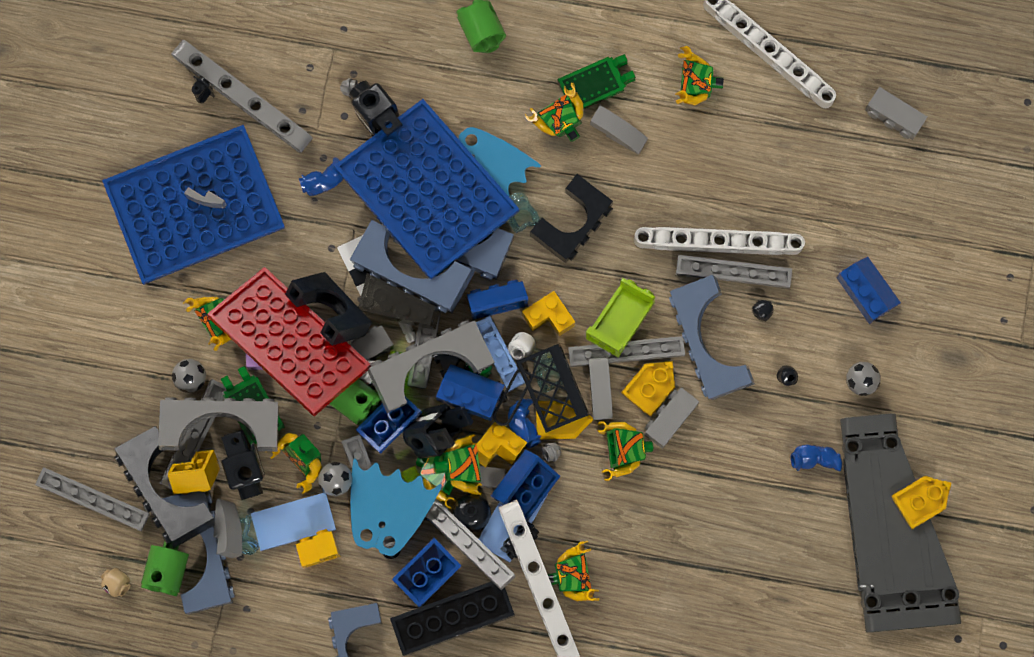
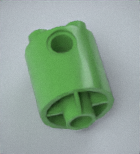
[456,0,506,53]
[330,379,380,425]
[141,541,189,597]

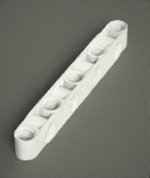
[703,0,836,108]
[634,227,805,255]
[498,500,580,657]

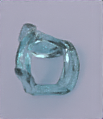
[509,192,540,232]
[534,352,563,392]
[240,515,259,555]

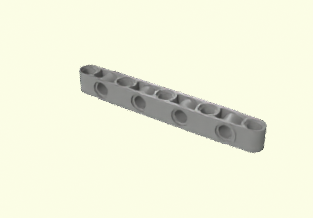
[171,40,313,153]

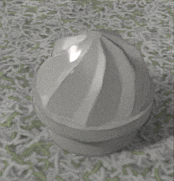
[340,78,358,97]
[542,443,561,462]

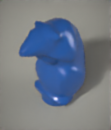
[299,157,343,196]
[508,399,542,449]
[790,445,842,471]

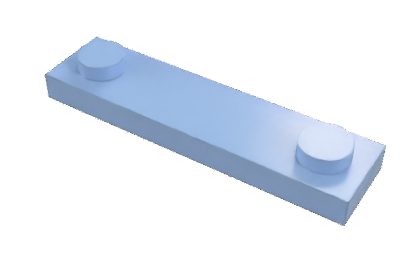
[476,315,525,392]

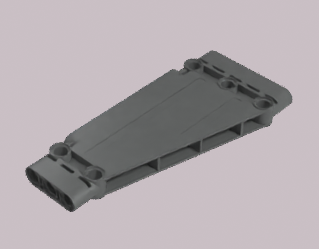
[840,414,961,633]

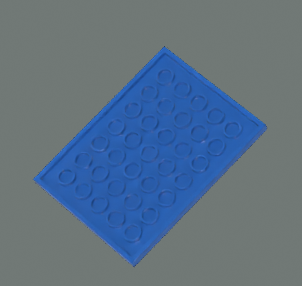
[334,99,520,280]
[102,125,285,285]

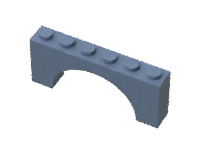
[350,220,474,314]
[391,228,514,280]
[669,275,755,400]
[162,491,235,615]

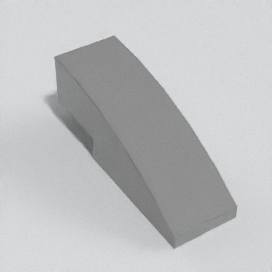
[590,106,648,155]
[589,357,613,420]
[213,499,242,558]

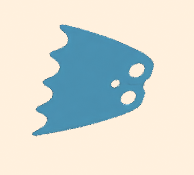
[459,127,541,197]
[350,459,442,556]

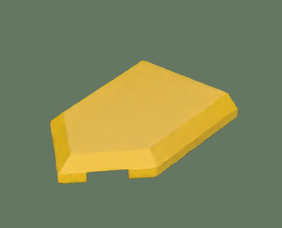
[621,361,675,417]
[536,400,593,440]
[891,476,951,529]

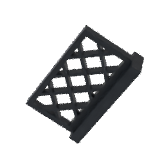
[516,343,590,433]

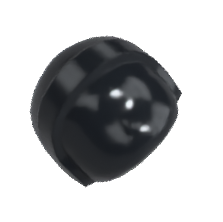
[752,300,774,322]
[776,365,798,386]

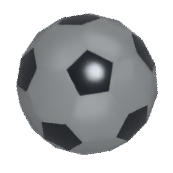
[172,359,206,393]
[846,362,881,396]
[318,462,352,497]

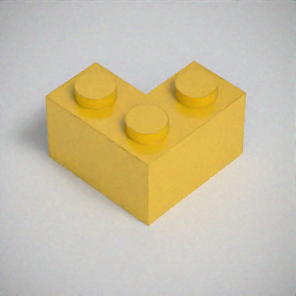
[522,291,575,336]
[477,422,527,468]
[167,450,220,494]
[295,529,341,568]

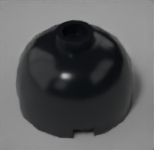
[453,493,491,532]

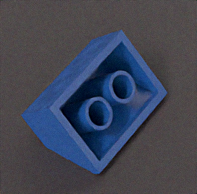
[837,257,901,324]
[467,280,528,320]
[436,364,505,421]
[356,396,422,454]
[491,449,560,522]
[392,538,461,607]

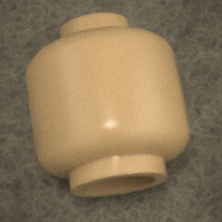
[101,568,131,597]

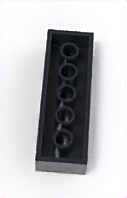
[390,581,515,657]

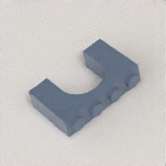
[328,603,382,657]

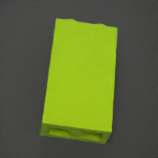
[586,278,655,358]

